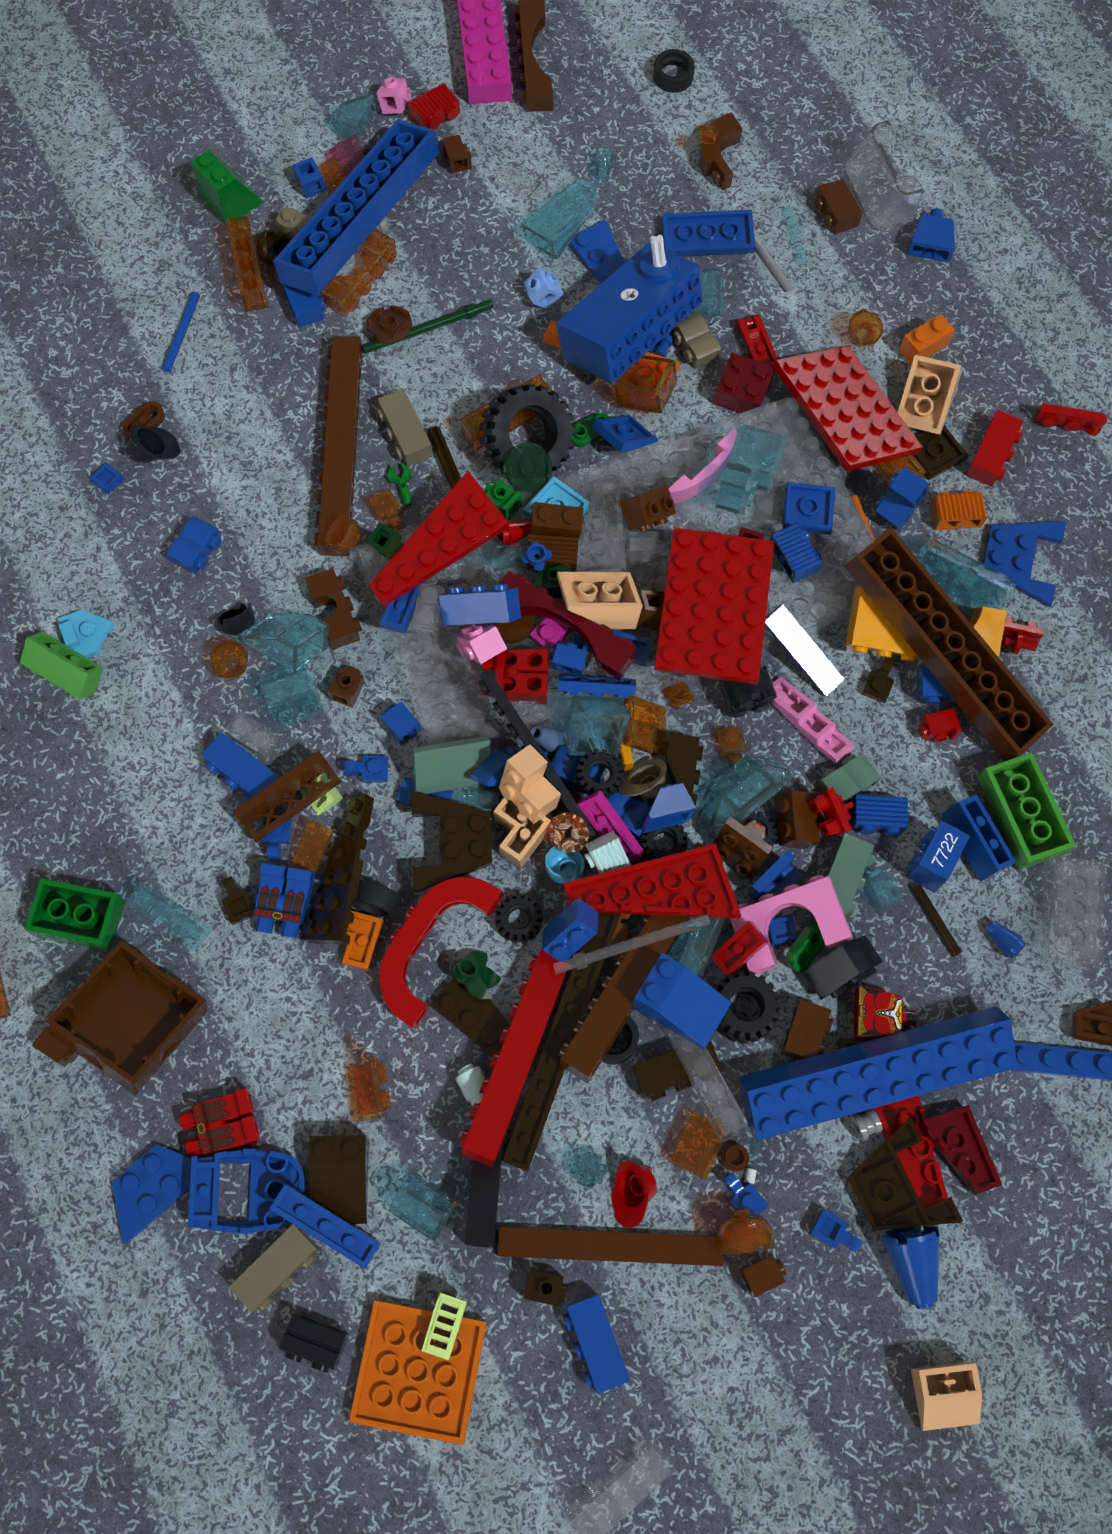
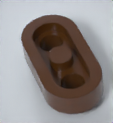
[123,401,165,440]

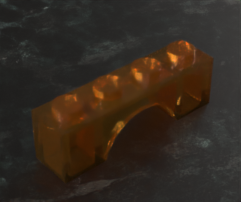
[321,229,397,317]

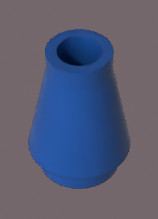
[985,920,1027,959]

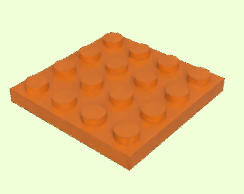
[349,1300,487,1445]

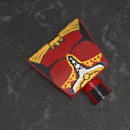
[853,985,917,1040]

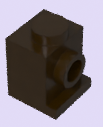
[524,1269,568,1306]

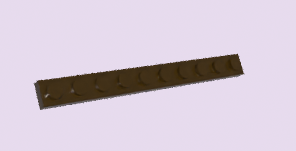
[502,913,621,1172]

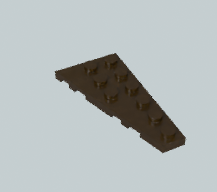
[300,794,374,945]

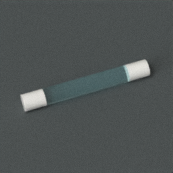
[744,1132,762,1184]

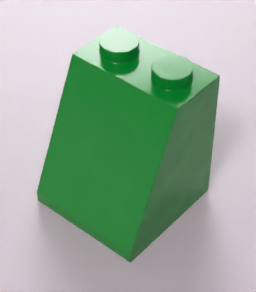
[191,150,263,226]

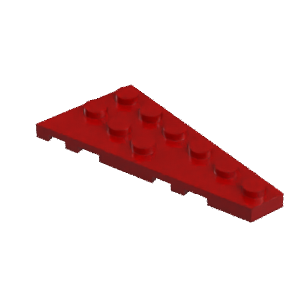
[369,471,510,607]
[563,843,741,919]

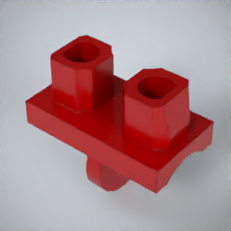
[1001,616,1044,655]
[808,787,854,837]

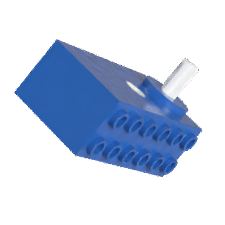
[556,235,703,384]

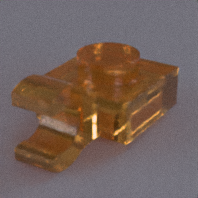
[368,489,404,532]
[716,726,747,772]

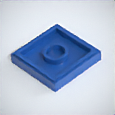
[592,415,658,452]
[782,482,835,535]

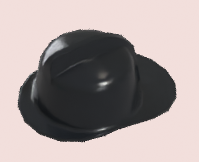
[125,424,181,463]

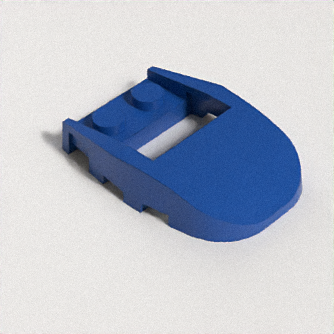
[188,1149,305,1234]

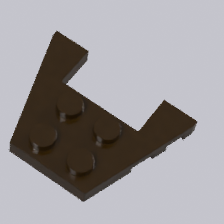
[411,792,493,893]
[848,1117,963,1231]

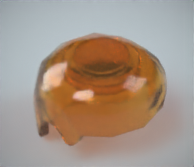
[848,309,883,347]
[325,514,361,554]
[210,639,248,681]

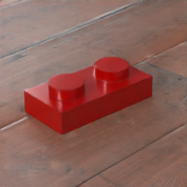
[710,921,769,976]

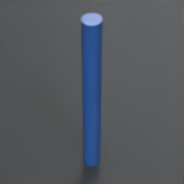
[161,291,200,373]

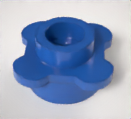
[522,542,552,571]

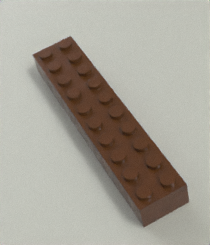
[844,527,1054,761]

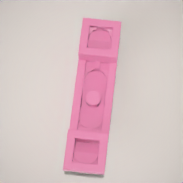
[669,429,737,504]

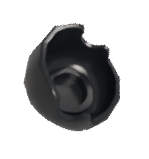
[217,603,255,636]

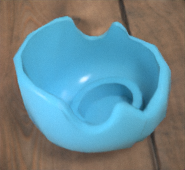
[545,845,585,884]

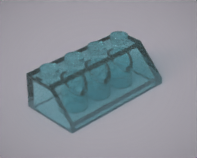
[917,537,1017,620]

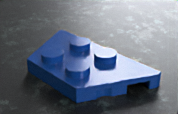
[112,1144,191,1244]

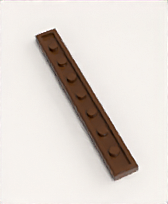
[498,1227,724,1266]

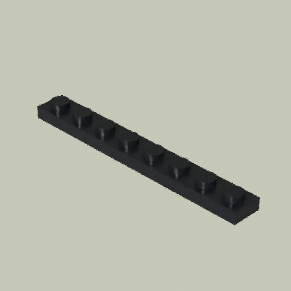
[478,668,599,847]

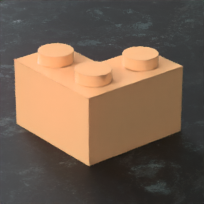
[499,745,561,824]
[494,797,551,870]

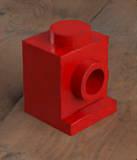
[918,708,962,743]

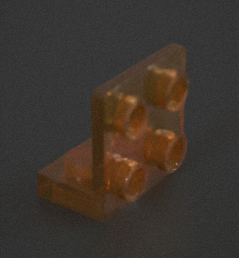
[347,1056,392,1123]

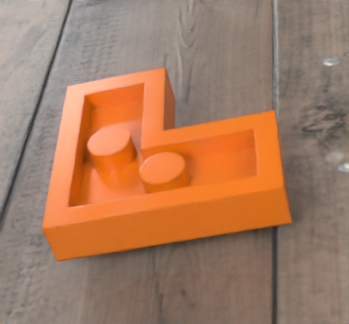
[342,910,384,972]

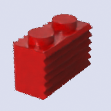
[408,83,460,130]

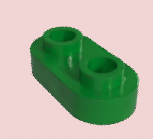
[571,413,610,448]
[786,923,825,972]

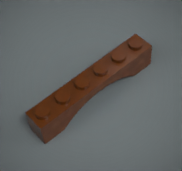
[514,0,553,112]

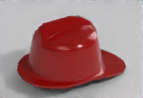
[611,1161,657,1228]

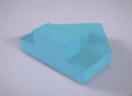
[58,610,114,658]

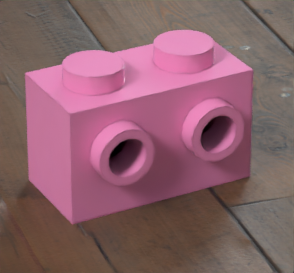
[456,623,507,664]

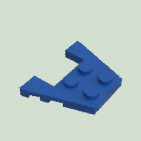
[982,521,1066,607]

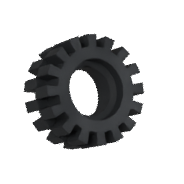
[576,749,624,798]
[640,824,688,861]
[495,893,543,944]

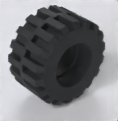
[716,971,781,1044]

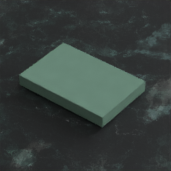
[412,735,490,794]

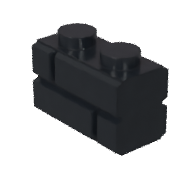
[280,1314,349,1373]

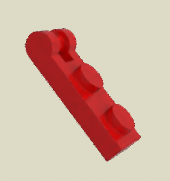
[736,314,778,366]
[1034,403,1107,436]

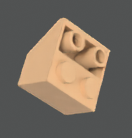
[911,1362,982,1431]

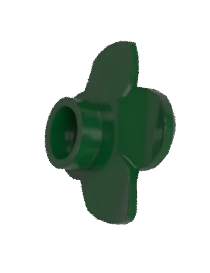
[451,951,501,1000]

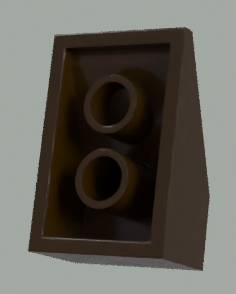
[309,1135,369,1224]

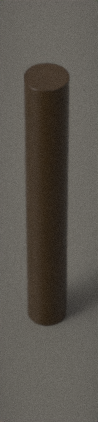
[911,884,962,957]

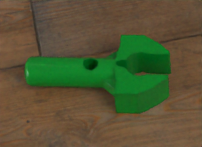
[388,463,413,507]

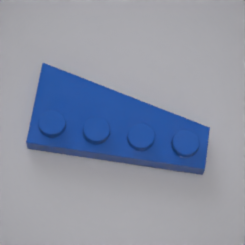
[568,219,625,284]

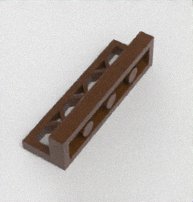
[233,750,341,843]

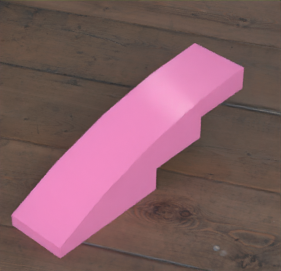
[770,676,854,765]

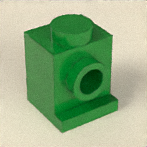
[484,479,522,521]

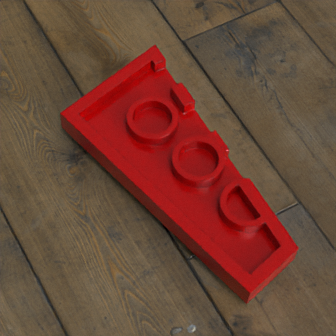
[873,1096,948,1208]

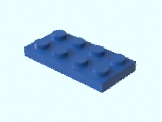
[662,210,755,256]

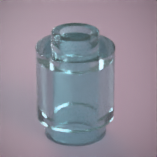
[462,788,499,814]

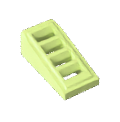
[422,1292,467,1360]

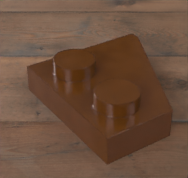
[1073,1002,1112,1046]

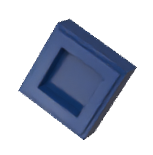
[89,462,125,495]
[768,915,798,946]

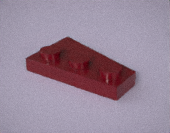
[918,1105,1002,1195]

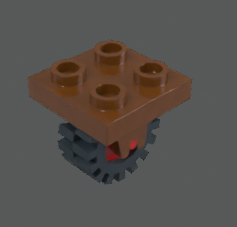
[713,809,778,881]

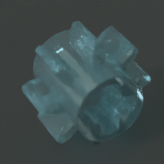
[571,1151,607,1187]

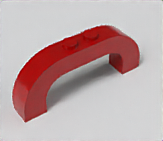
[380,877,504,1029]

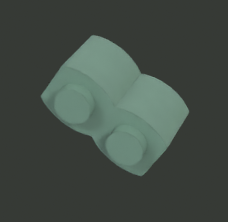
[819,754,881,804]

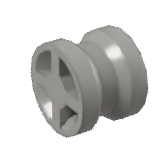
[850,1108,883,1142]

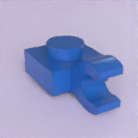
[344,756,388,783]
[262,819,292,862]
[722,1172,768,1223]
[810,1209,863,1253]

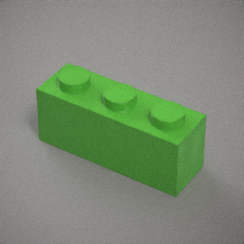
[20,632,103,700]

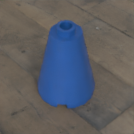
[882,1225,940,1309]

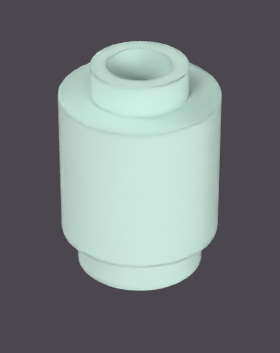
[455,1064,485,1106]

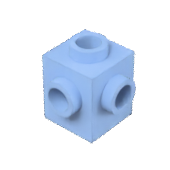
[524,268,563,309]

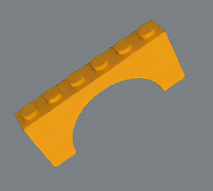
[845,586,1007,662]

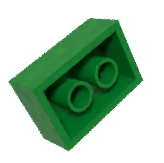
[24,878,126,952]

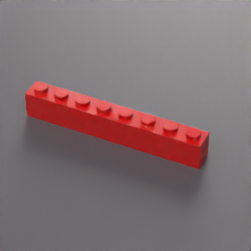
[458,948,571,1167]

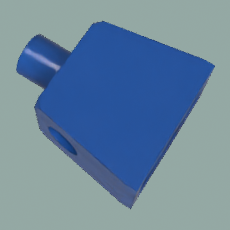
[907,208,955,263]

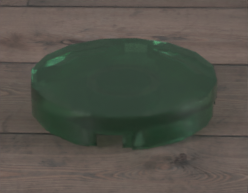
[503,442,553,492]

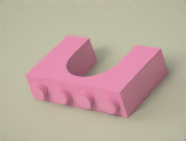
[730,875,854,975]

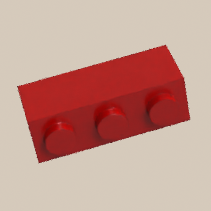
[966,409,1023,487]

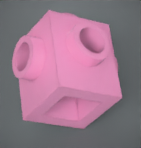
[377,77,411,114]

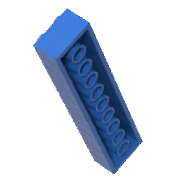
[273,119,439,296]
[739,1006,1018,1141]

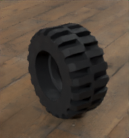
[479,384,576,479]

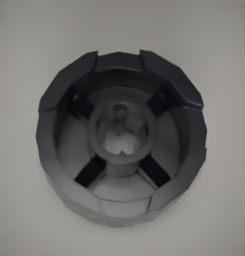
[719,665,777,718]

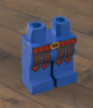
[253,863,316,938]

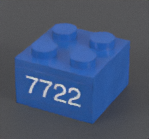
[907,821,970,893]

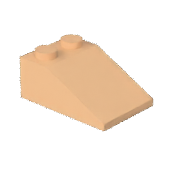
[898,355,962,435]
[557,572,642,629]

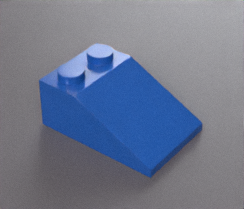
[633,953,731,1050]

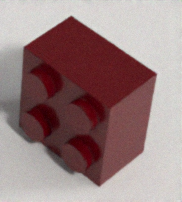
[713,352,775,419]

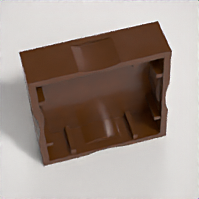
[45,941,207,1096]

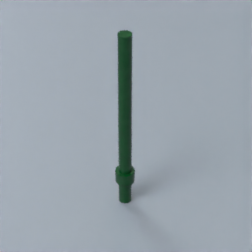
[362,299,493,354]

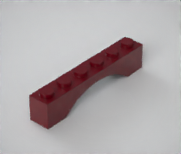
[499,571,637,681]

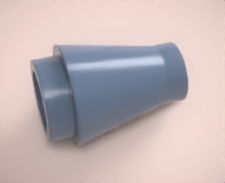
[530,726,565,753]

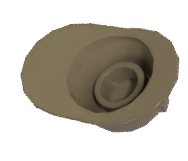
[618,759,667,801]

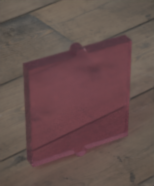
[324,135,365,183]

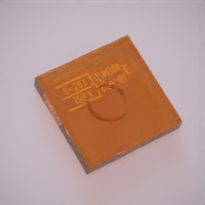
[623,695,666,756]

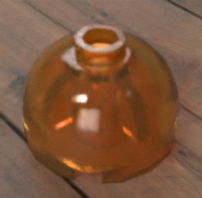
[717,1208,776,1255]

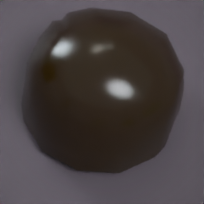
[256,229,288,266]

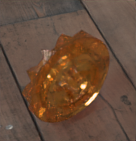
[547,812,589,854]

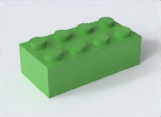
[977,753,1076,871]

